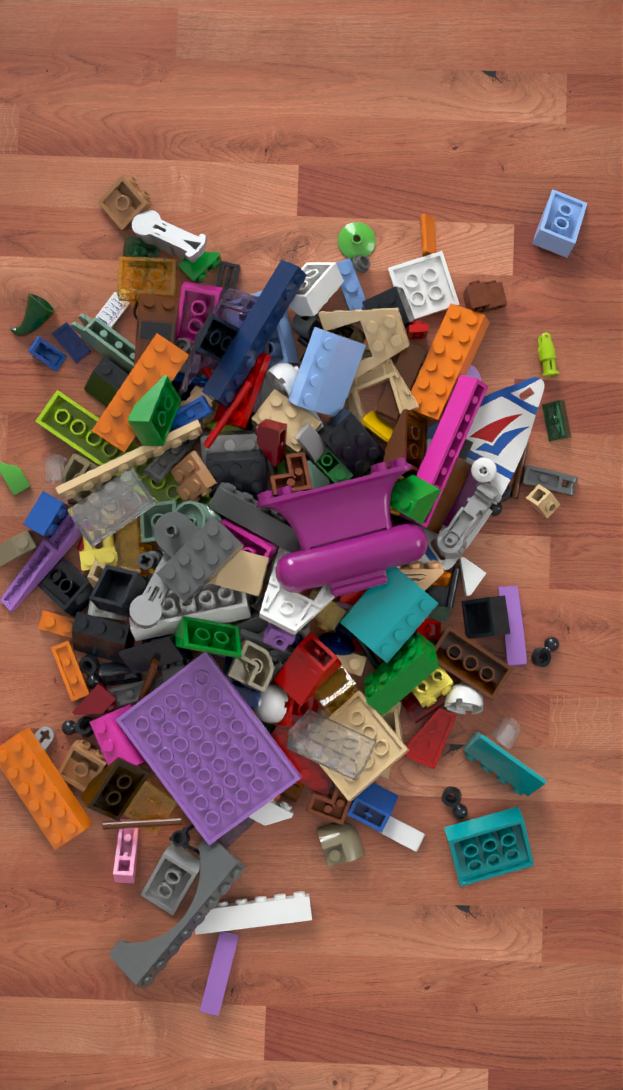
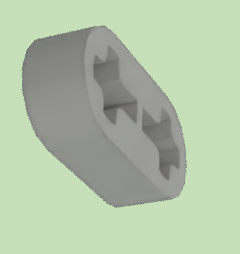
[35,726,55,751]

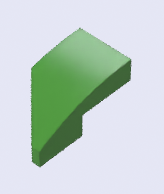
[0,461,31,495]

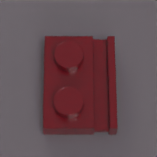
[400,692,445,724]

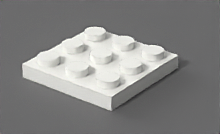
[388,251,460,320]

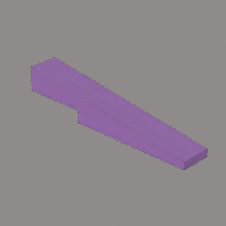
[0,511,91,612]

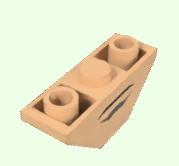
[397,560,444,591]

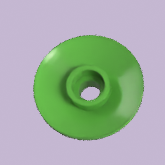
[338,222,376,259]

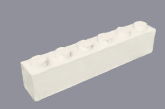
[195,891,312,935]

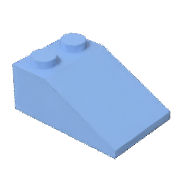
[532,189,587,258]

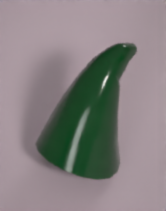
[10,293,55,336]

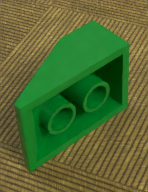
[128,375,182,446]

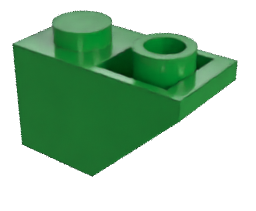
[178,252,222,283]
[315,447,354,484]

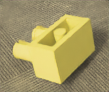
[79,528,123,572]
[411,666,454,707]

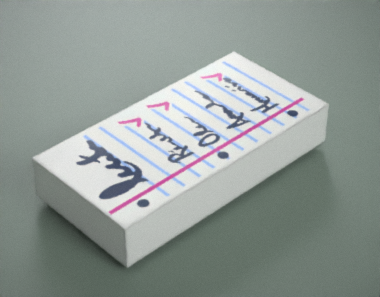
[95,292,131,328]

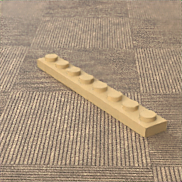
[56,420,203,500]

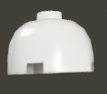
[266,362,299,399]
[445,681,484,714]
[251,684,288,723]

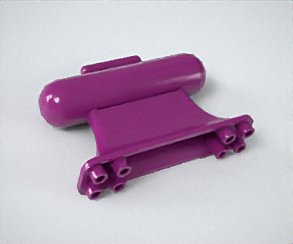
[255,457,428,597]

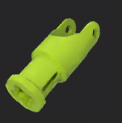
[538,332,559,378]

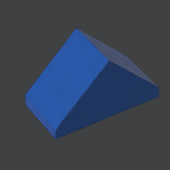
[28,336,67,372]

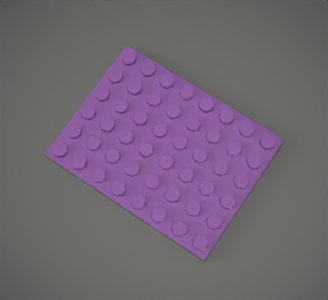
[116,652,302,845]

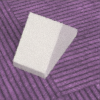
[459,557,486,596]

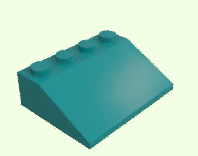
[339,567,439,663]
[463,731,547,796]
[444,806,534,887]

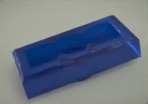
[52,322,91,364]

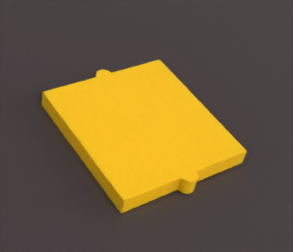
[361,410,394,442]

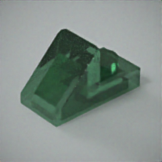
[122,236,159,266]

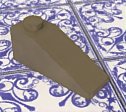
[0,530,39,568]

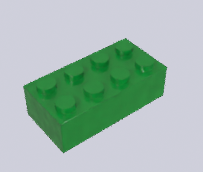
[364,632,439,716]

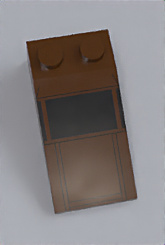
[133,293,178,368]

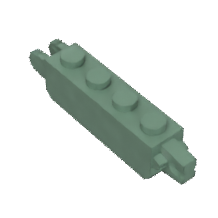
[71,313,135,375]

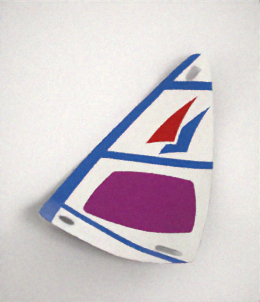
[366,377,544,570]

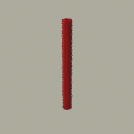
[203,380,253,449]

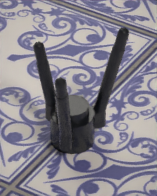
[169,824,200,854]

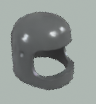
[292,313,322,340]

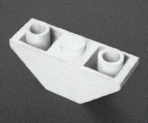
[249,799,294,826]

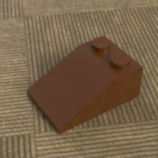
[383,409,427,477]

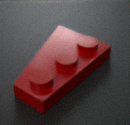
[403,708,457,769]

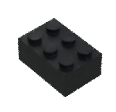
[317,408,385,478]
[206,450,268,498]

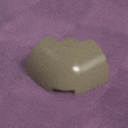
[61,454,104,507]
[226,640,274,693]
[317,822,365,867]

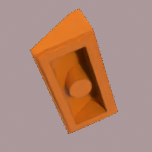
[420,214,437,256]

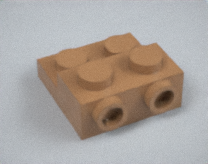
[97,175,152,230]
[170,451,217,502]
[58,739,108,792]

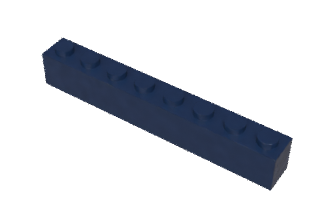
[202,259,307,408]

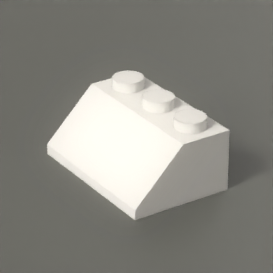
[289,262,344,317]

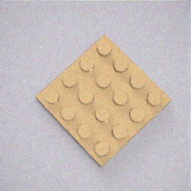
[301,690,409,802]

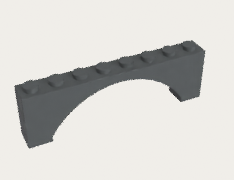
[109,839,247,989]

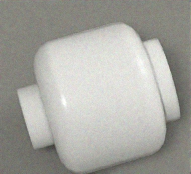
[471,457,497,483]

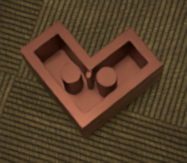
[463,280,507,313]
[269,452,312,497]
[306,785,352,825]

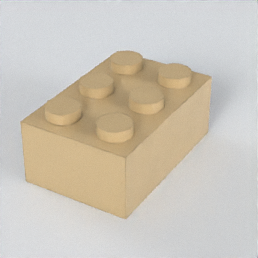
[251,389,321,454]

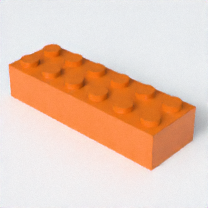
[411,303,490,424]
[91,333,189,453]
[0,728,93,850]

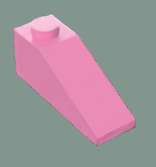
[113,819,139,884]

